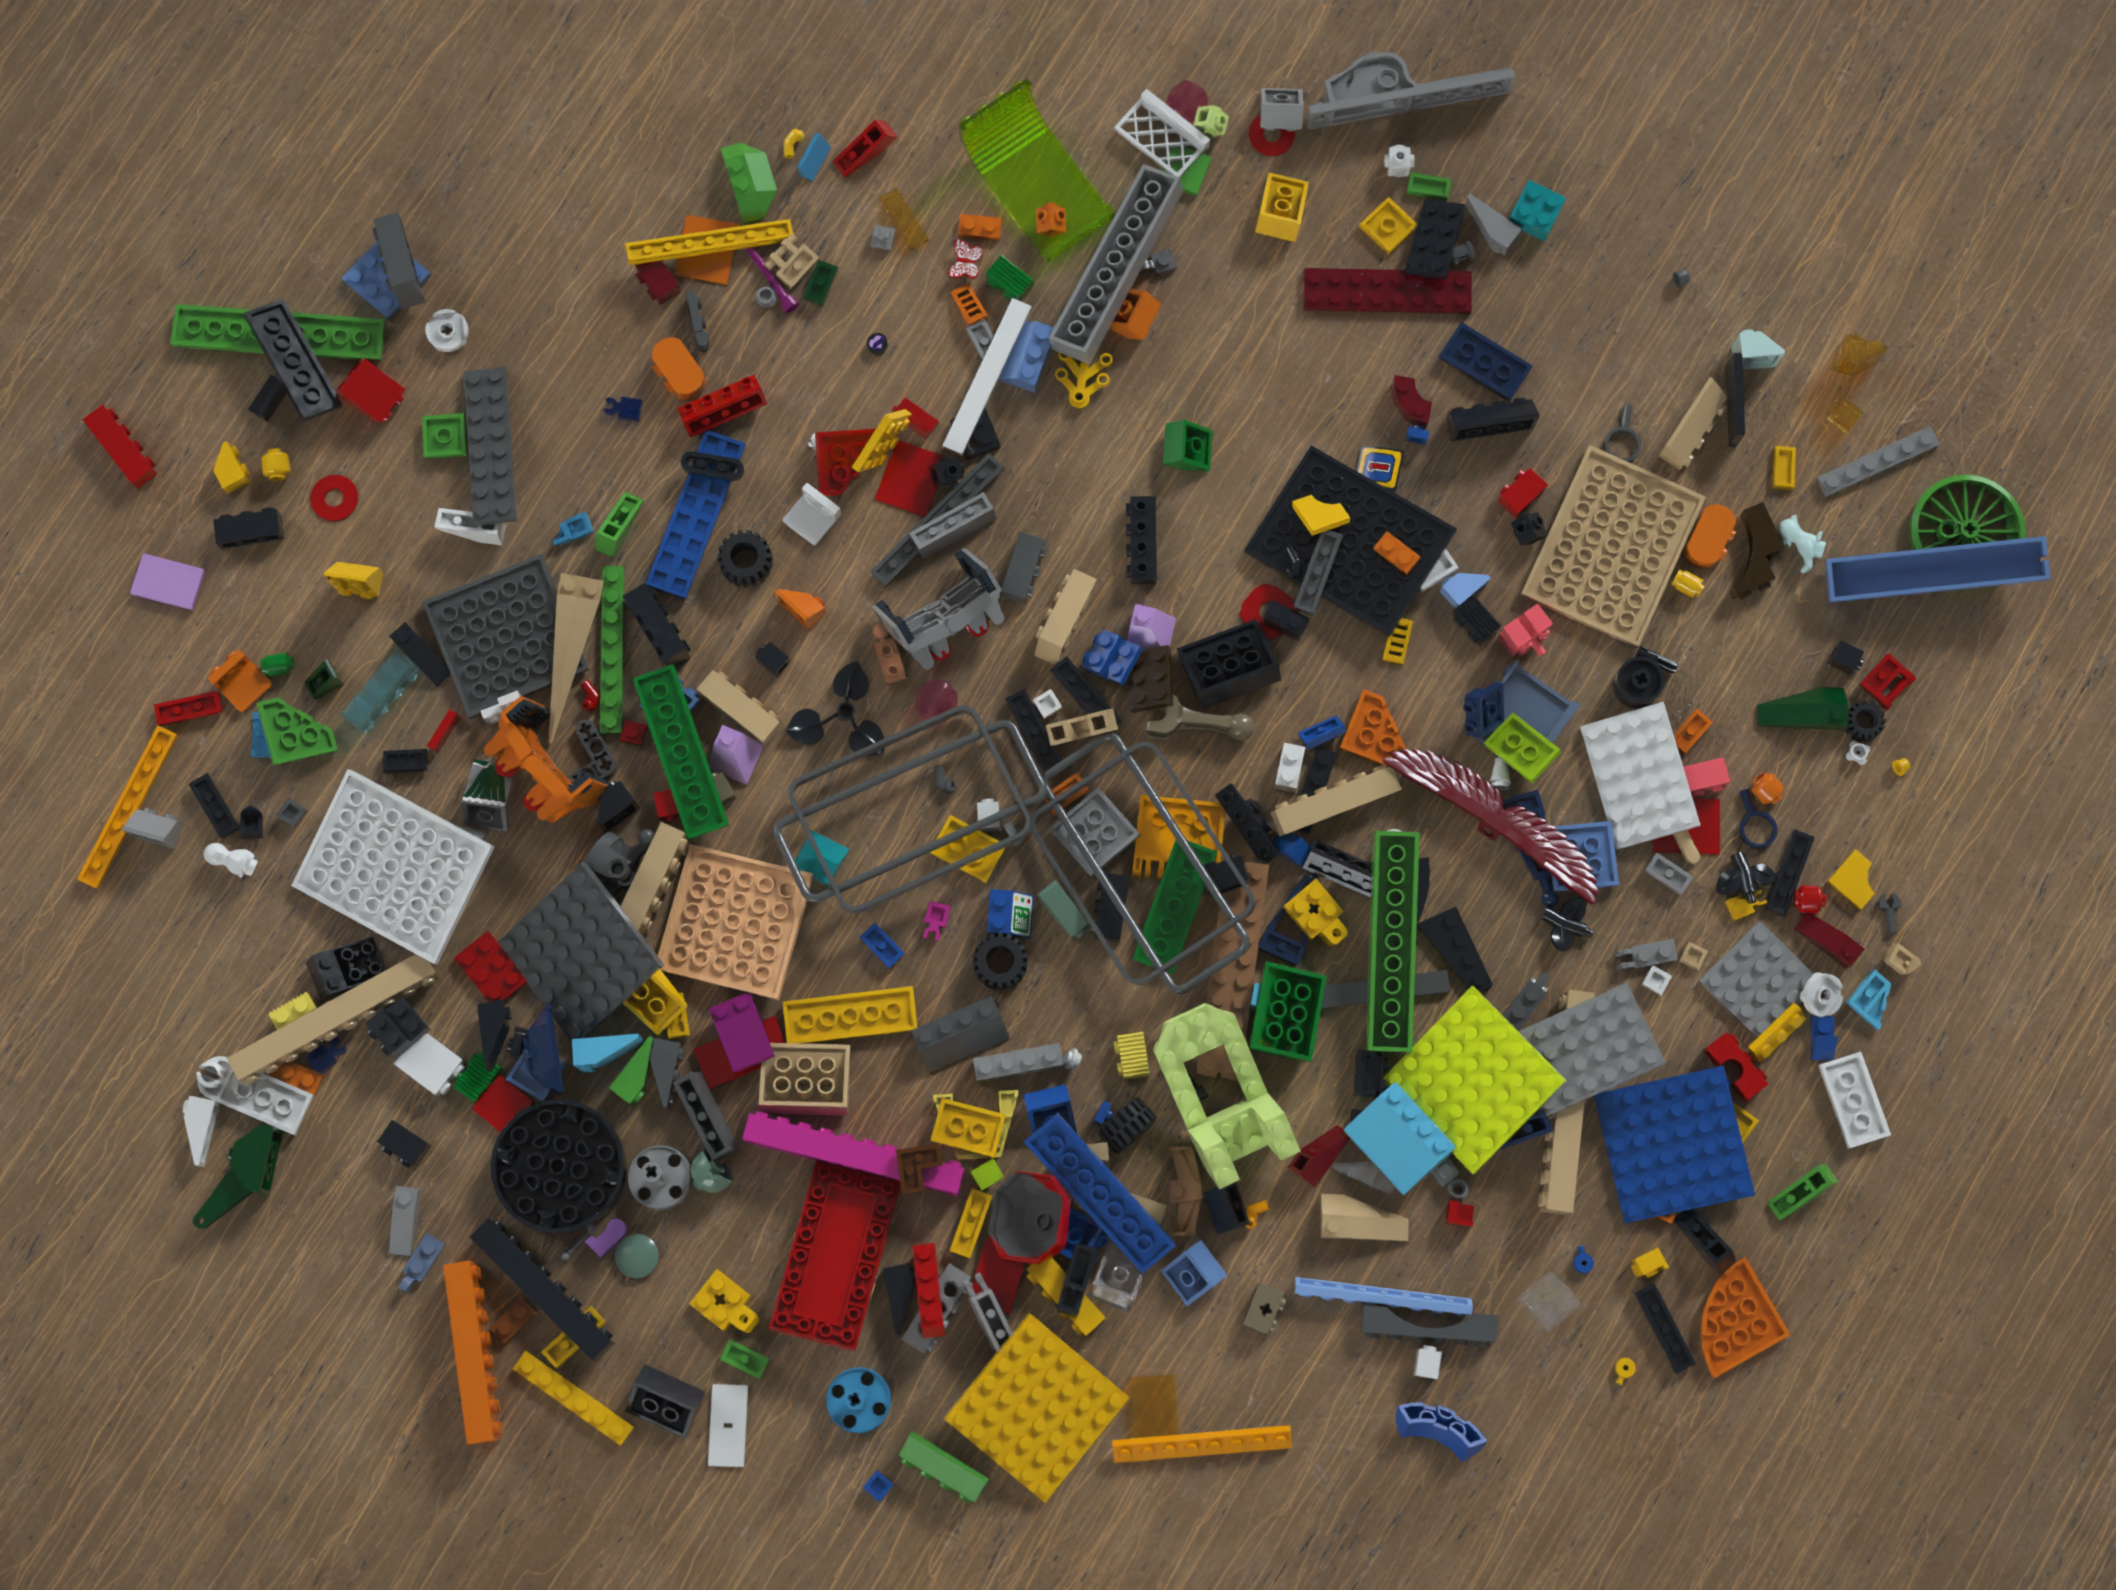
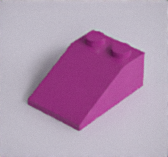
[709,992,775,1073]

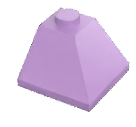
[1127,604,1176,649]
[708,725,764,785]

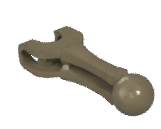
[1143,695,1254,741]

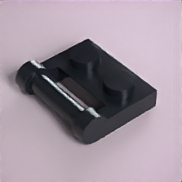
[950,408,1001,460]

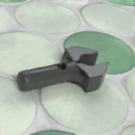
[1877,893,1902,935]

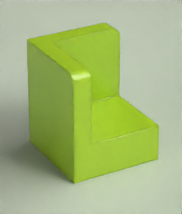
[971,1158,1004,1192]

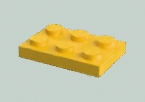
[930,815,1006,884]
[930,1098,1006,1158]

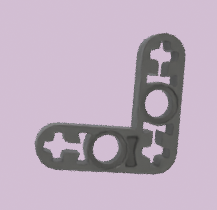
[567,719,617,782]

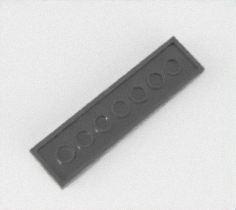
[464,367,517,526]

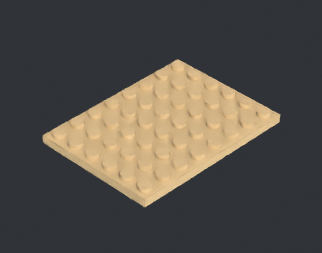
[1520,445,1706,648]

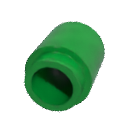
[260,652,294,677]

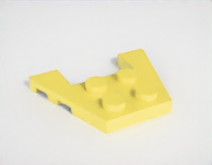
[933,1090,1019,1160]

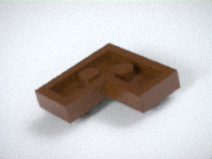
[896,1143,943,1195]

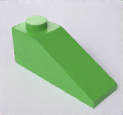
[594,492,644,558]
[609,1036,654,1106]
[1767,1164,1839,1221]

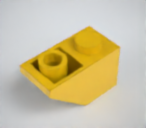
[213,441,250,494]

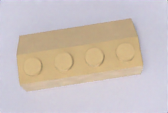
[1658,377,1727,471]

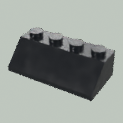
[1446,398,1540,442]

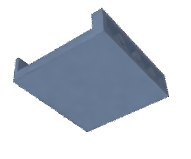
[1465,660,1580,746]

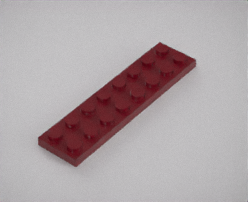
[1303,268,1472,314]

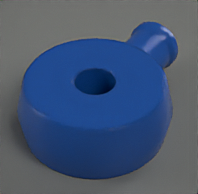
[1573,1246,1594,1274]

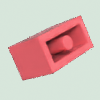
[1683,757,1731,797]

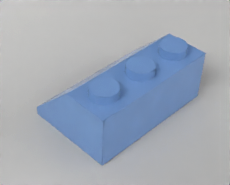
[998,321,1054,393]

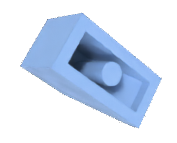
[1440,573,1491,609]

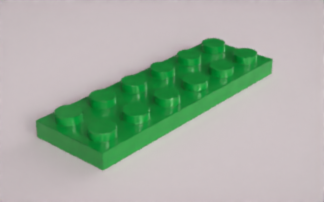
[1132,839,1218,974]

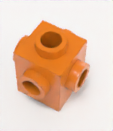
[1036,203,1066,237]

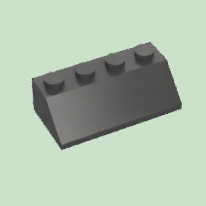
[911,996,1010,1073]

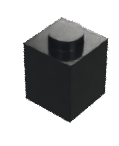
[1827,640,1864,675]
[755,641,790,678]

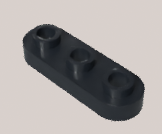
[681,451,744,481]

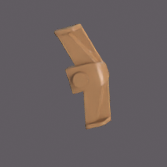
[1169,1146,1204,1236]

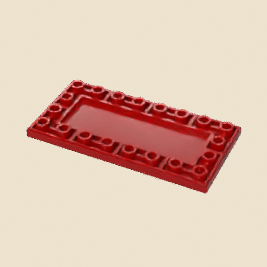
[769,1160,901,1352]

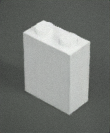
[394,1033,466,1097]

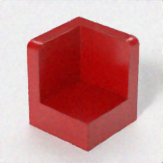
[1445,1200,1474,1228]

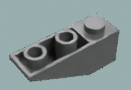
[650,1038,685,1109]

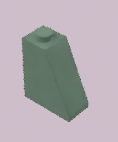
[1039,880,1089,940]

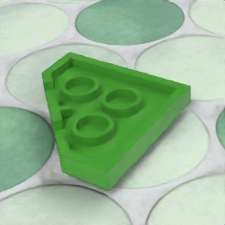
[256,697,338,766]

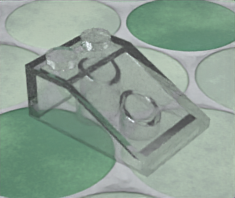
[1087,1237,1144,1313]

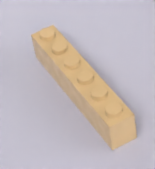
[1270,764,1402,837]

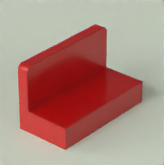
[892,397,939,440]

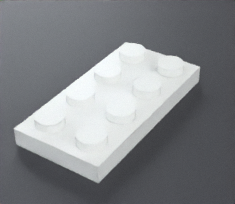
[1818,1052,1891,1149]

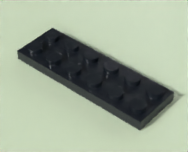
[244,299,342,422]

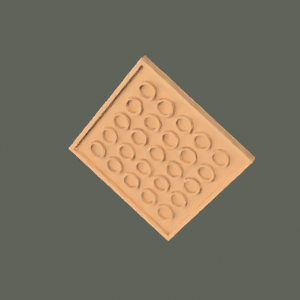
[658,844,814,1000]

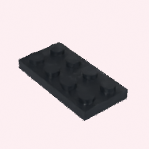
[1405,199,1466,280]

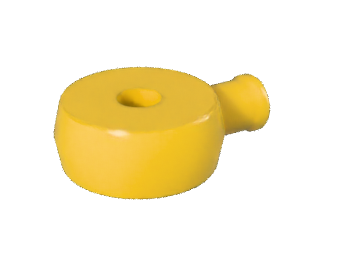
[1615,1357,1636,1385]

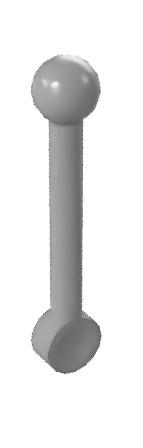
[561,1225,597,1262]

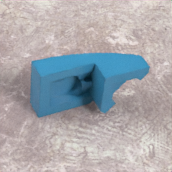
[553,512,594,546]

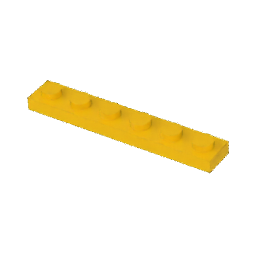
[513,1350,635,1446]

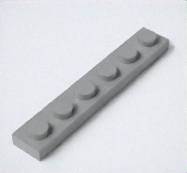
[1816,426,1940,498]

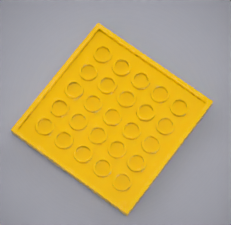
[943,1313,1130,1503]

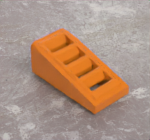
[950,283,988,326]

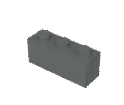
[1001,532,1047,604]

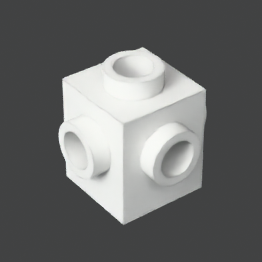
[1384,145,1414,177]

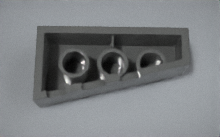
[372,212,426,309]

